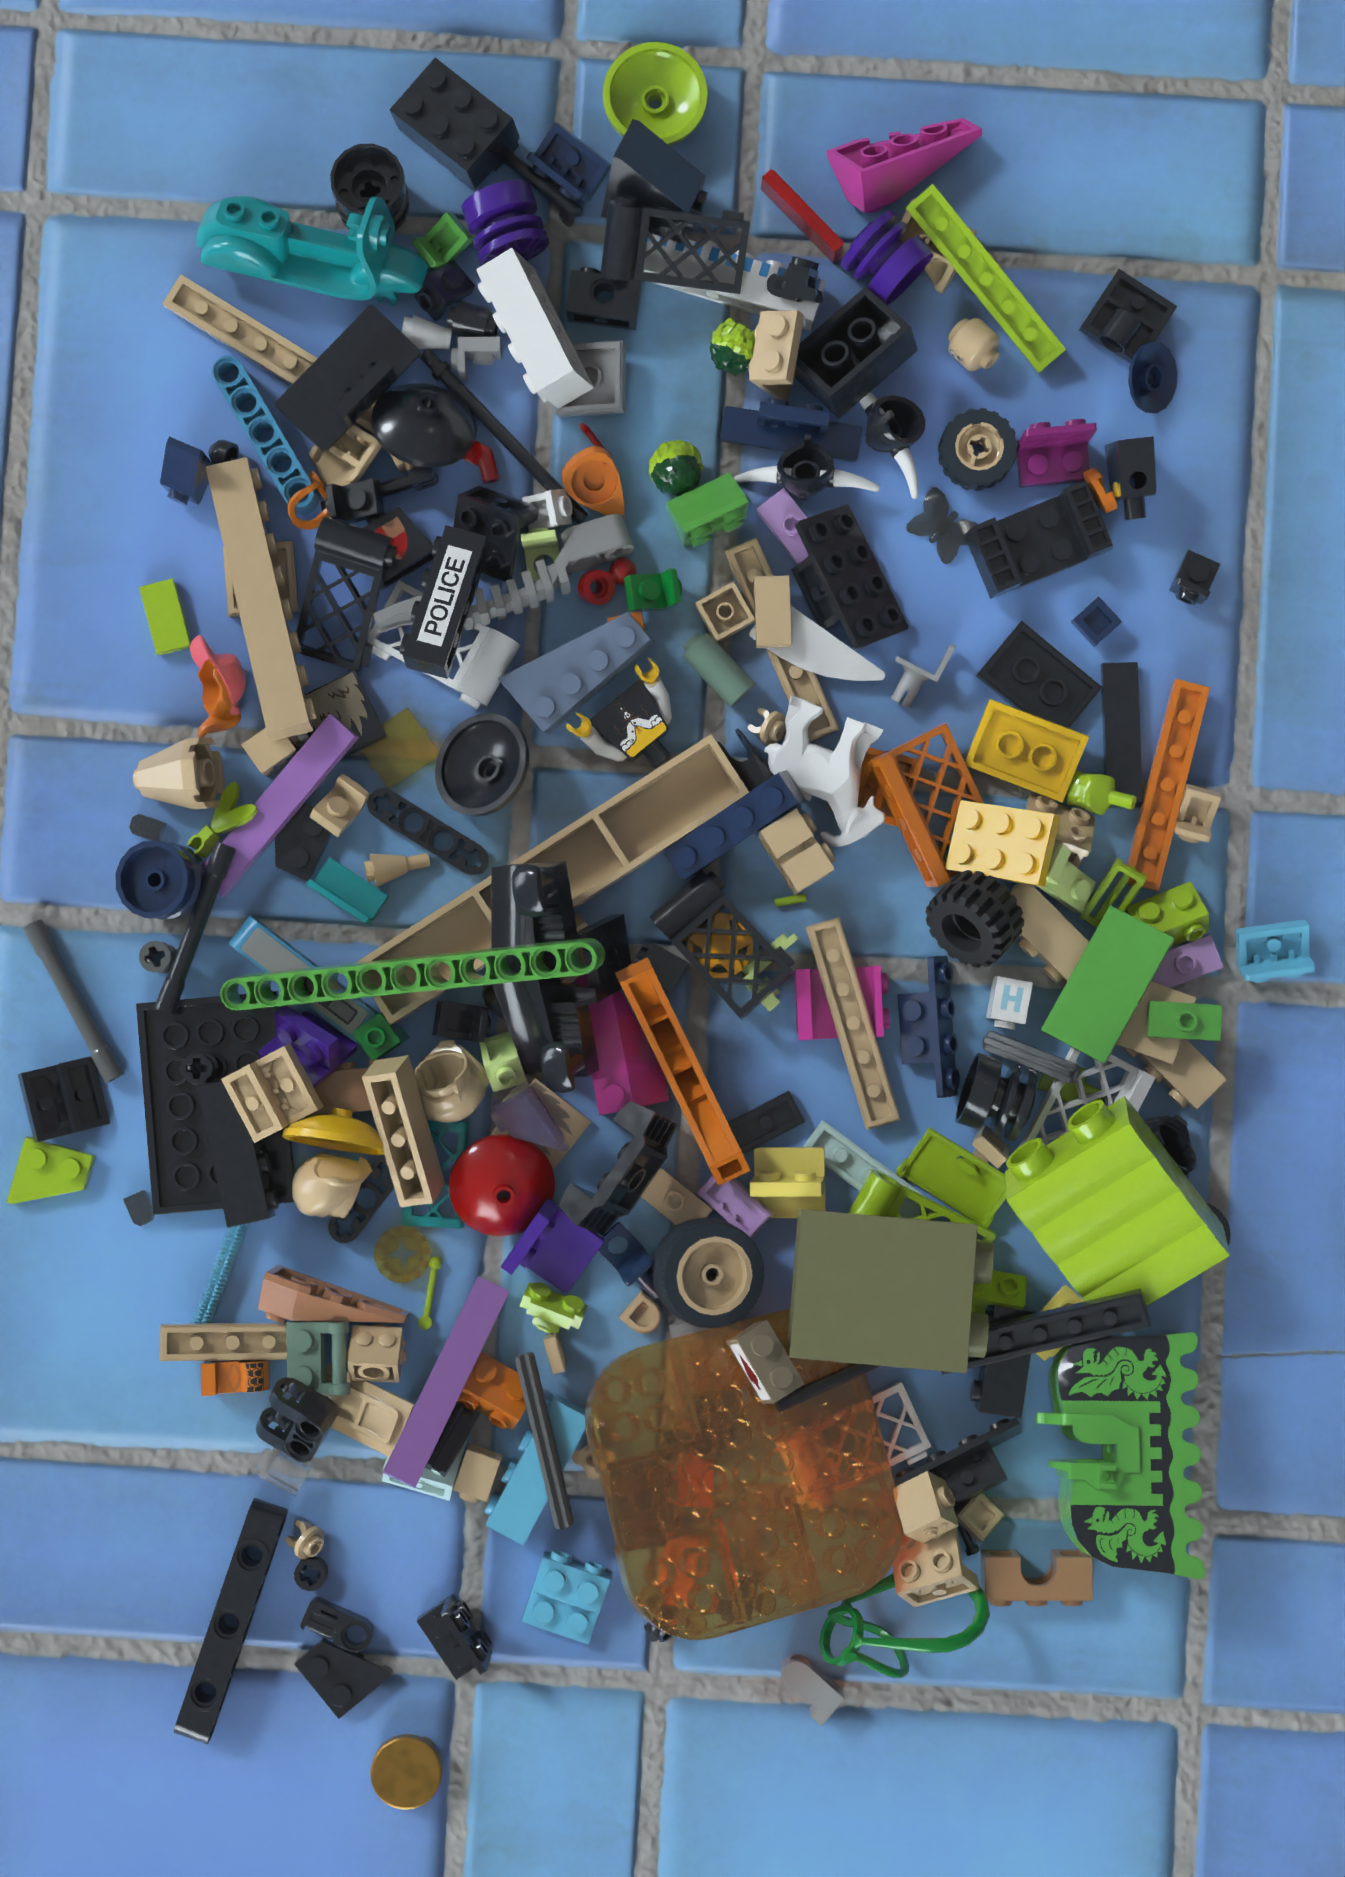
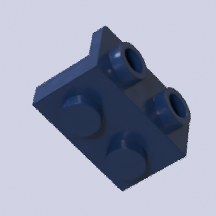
[526,122,612,202]

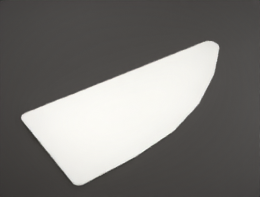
[749,605,885,681]

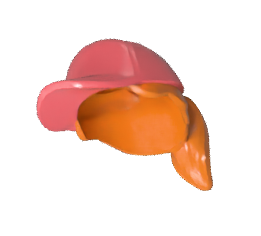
[190,635,247,737]

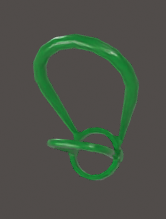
[819,1573,990,1678]

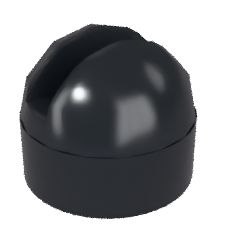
[208,440,239,464]

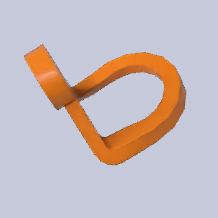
[288,470,330,530]

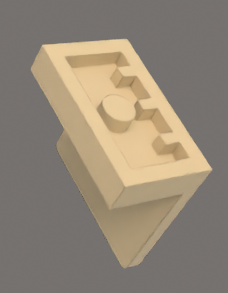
[888,1523,979,1608]

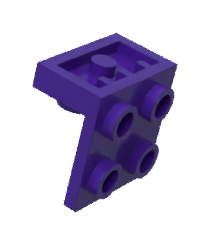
[500,1199,604,1293]

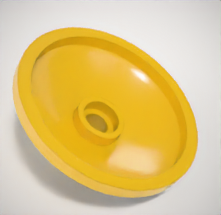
[282,1108,384,1155]

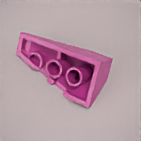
[826,118,982,213]
[574,974,669,1115]

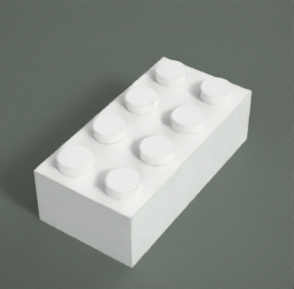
[476,248,594,409]

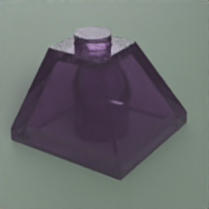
[490,1079,570,1152]

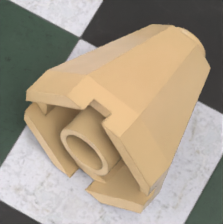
[133,737,225,810]

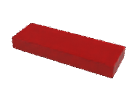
[761,169,844,263]

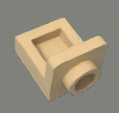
[1174,784,1222,843]

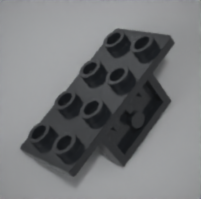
[275,305,421,453]
[791,504,908,650]

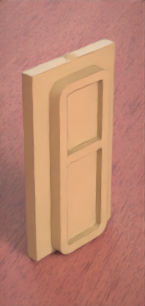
[321,1363,415,1457]

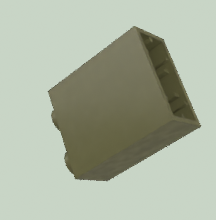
[787,1209,994,1373]

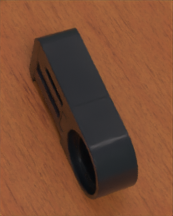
[300,1596,374,1652]

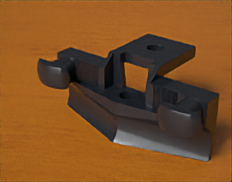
[491,861,632,1093]

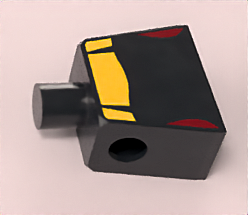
[1105,436,1156,520]

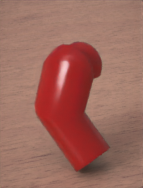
[463,440,500,484]

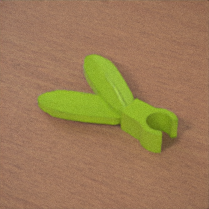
[187,782,258,858]

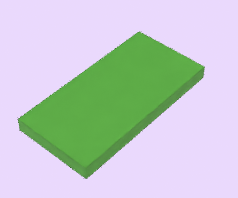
[1041,905,1175,1065]

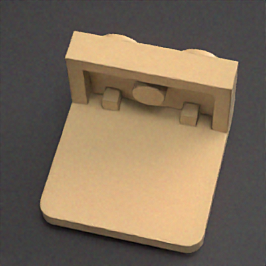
[749,310,804,401]

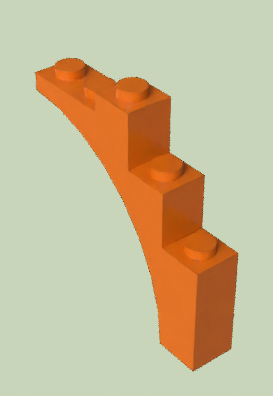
[615,957,751,1186]

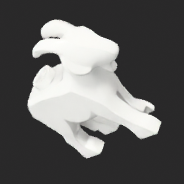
[764,695,885,847]

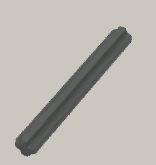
[515,1352,574,1529]

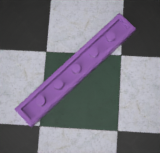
[204,714,359,897]
[383,1276,510,1488]

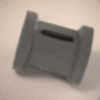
[139,941,177,973]

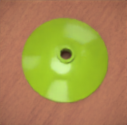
[603,42,708,146]

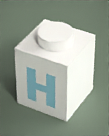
[986,976,1033,1030]

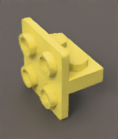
[750,1147,826,1218]

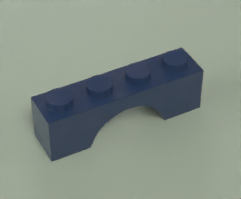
[663,770,806,881]

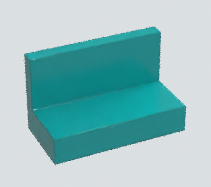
[306,857,389,925]

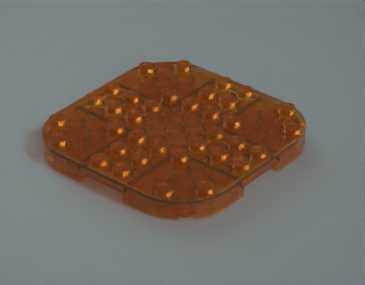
[585,1309,903,1640]

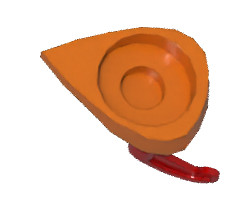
[562,422,625,519]

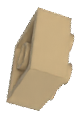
[695,581,755,643]

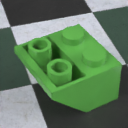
[666,472,749,548]

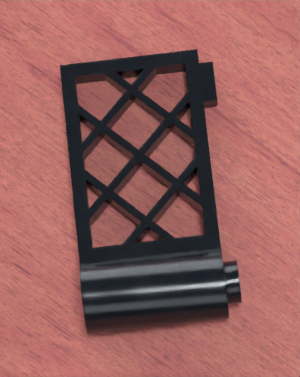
[600,194,750,294]
[296,516,398,672]
[649,870,795,1020]

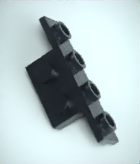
[890,1418,1023,1508]

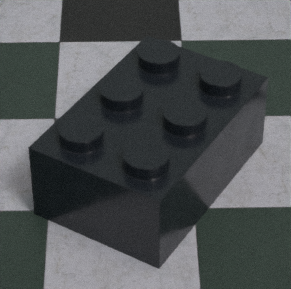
[389,57,520,190]
[794,287,918,419]

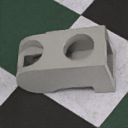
[780,1654,845,1726]

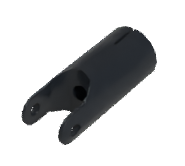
[717,729,774,792]

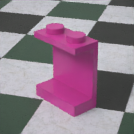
[794,966,890,1040]

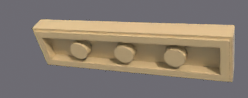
[160,1322,287,1361]

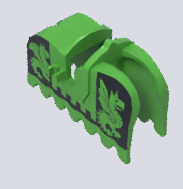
[1035,1332,1205,1580]

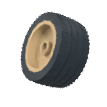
[651,1218,764,1328]

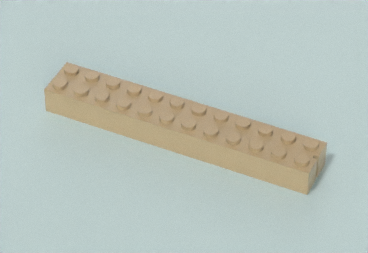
[355,734,749,1025]

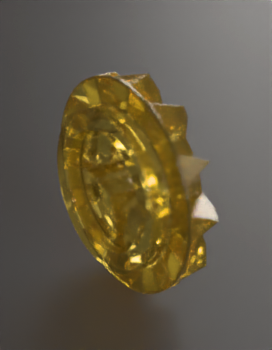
[374,1226,431,1283]

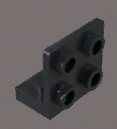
[453,486,539,582]
[417,1594,493,1680]

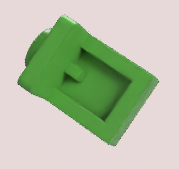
[411,212,474,268]

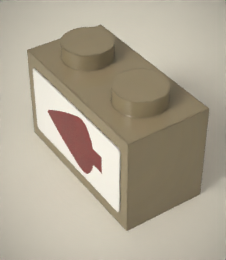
[726,1320,805,1404]

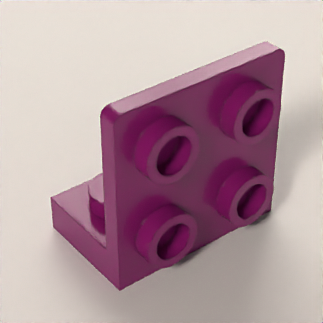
[1016,419,1097,488]

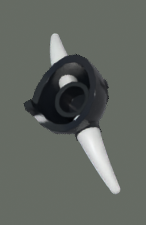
[859,392,926,499]
[734,435,880,500]

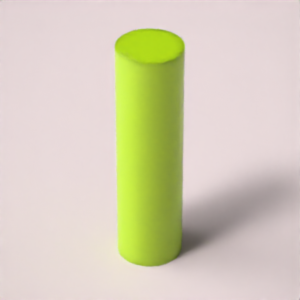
[774,893,807,907]

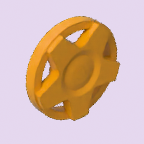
[687,913,753,978]

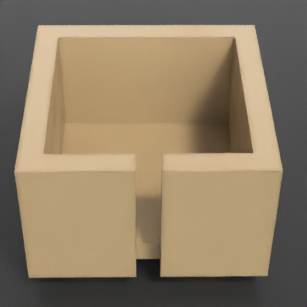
[758,808,836,895]

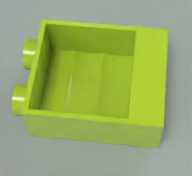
[1005,1096,1230,1305]

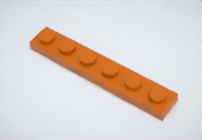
[1126,679,1210,892]

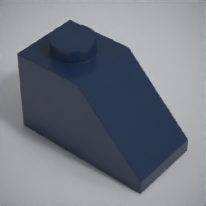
[160,436,214,505]

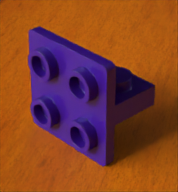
[259,1005,357,1089]

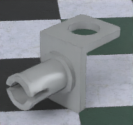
[890,644,956,708]

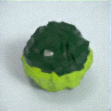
[709,318,755,377]
[649,440,704,497]

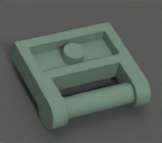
[286,1321,351,1396]

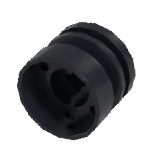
[330,143,409,232]
[955,1053,1038,1141]

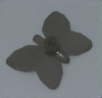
[906,487,978,564]

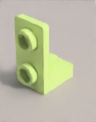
[742,933,798,1012]

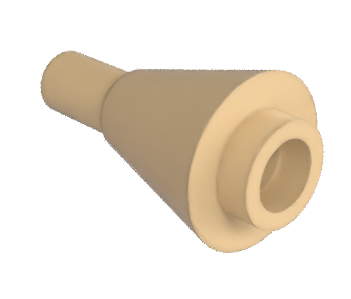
[364,853,430,888]

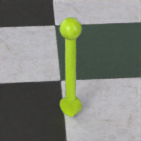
[418,1256,442,1330]

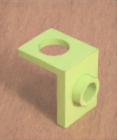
[520,527,560,581]

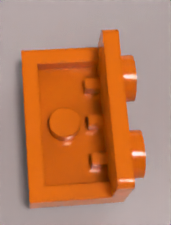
[458,1352,526,1430]

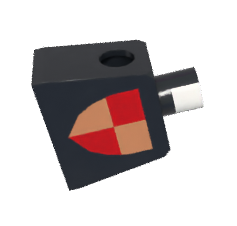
[363,507,435,590]

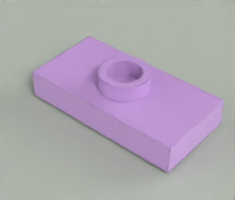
[756,488,809,565]
[1152,935,1224,988]
[697,1175,774,1239]

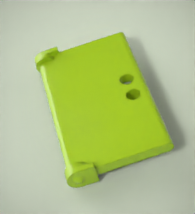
[895,1127,1006,1228]

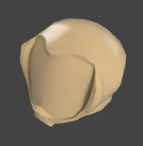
[414,1040,490,1123]
[292,1153,372,1218]

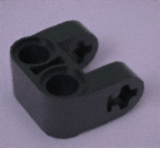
[256,1377,339,1463]

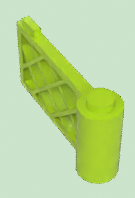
[848,1169,996,1241]

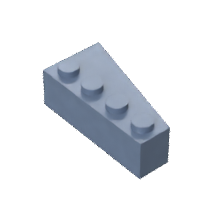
[498,612,655,734]

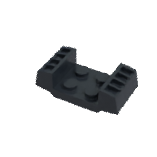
[964,481,1113,599]
[559,1101,677,1236]

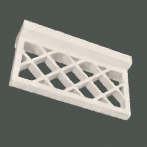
[1019,1047,1156,1147]

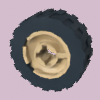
[938,408,1018,491]

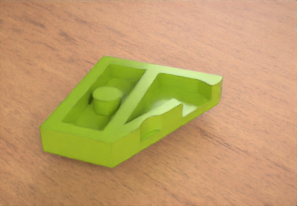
[6,1136,96,1204]

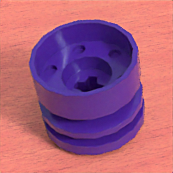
[461,180,549,266]
[841,209,934,306]

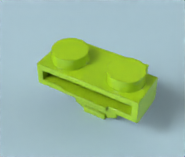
[519,1282,588,1334]

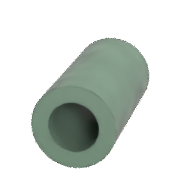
[682,632,756,708]

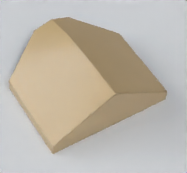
[309,425,382,486]

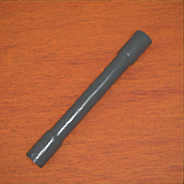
[23,919,125,1083]

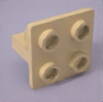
[1025,793,1095,868]

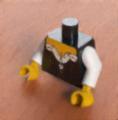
[566,657,672,769]

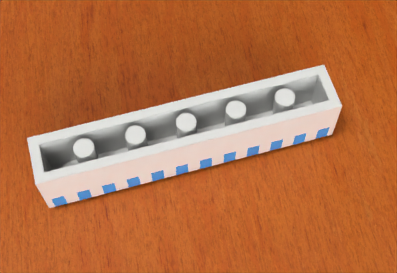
[643,234,825,331]

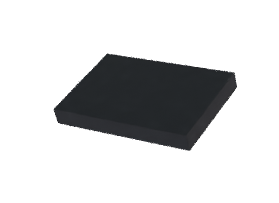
[976,621,1102,728]

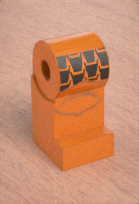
[201,1360,270,1396]

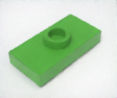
[1146,1001,1222,1041]

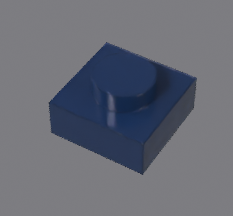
[1071,596,1122,647]

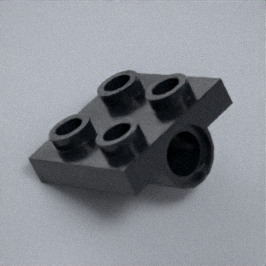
[1079,269,1177,364]

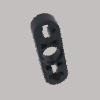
[328,1155,394,1243]

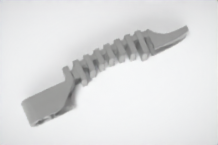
[373,514,634,633]

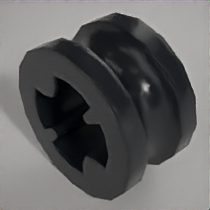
[294,1556,328,1591]

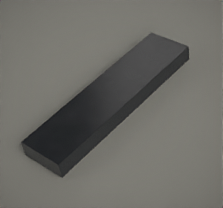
[1100,662,1143,803]

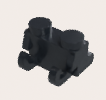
[767,256,824,303]

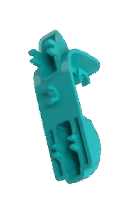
[196,196,428,306]

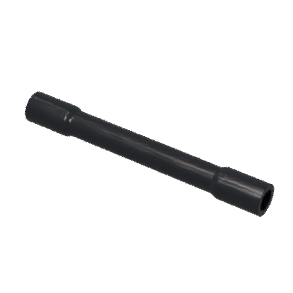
[154,841,236,1015]

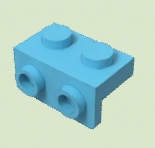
[1235,919,1315,983]

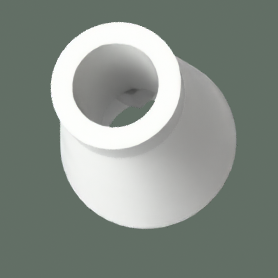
[402,314,452,350]

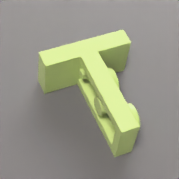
[1037,844,1096,913]

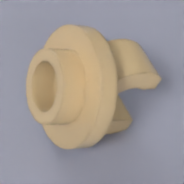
[747,708,786,745]
[285,1520,324,1559]

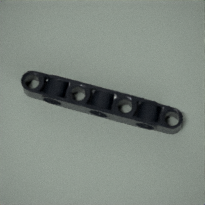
[174,1498,289,1744]

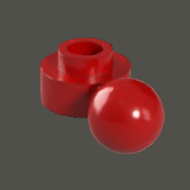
[578,558,637,605]

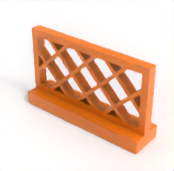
[867,723,984,887]

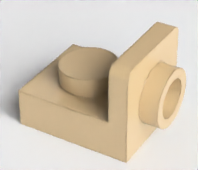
[310,774,370,837]

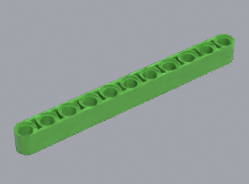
[220,938,605,1010]

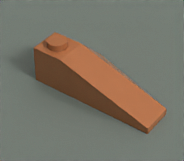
[258,1265,410,1323]

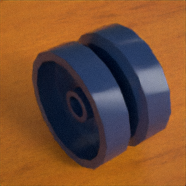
[115,841,206,920]

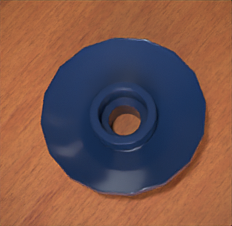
[1128,342,1178,413]

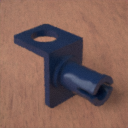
[598,1222,659,1300]

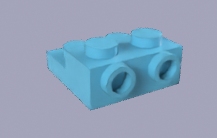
[521,1550,611,1645]

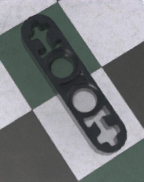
[367,788,489,876]

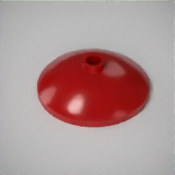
[449,1134,555,1236]

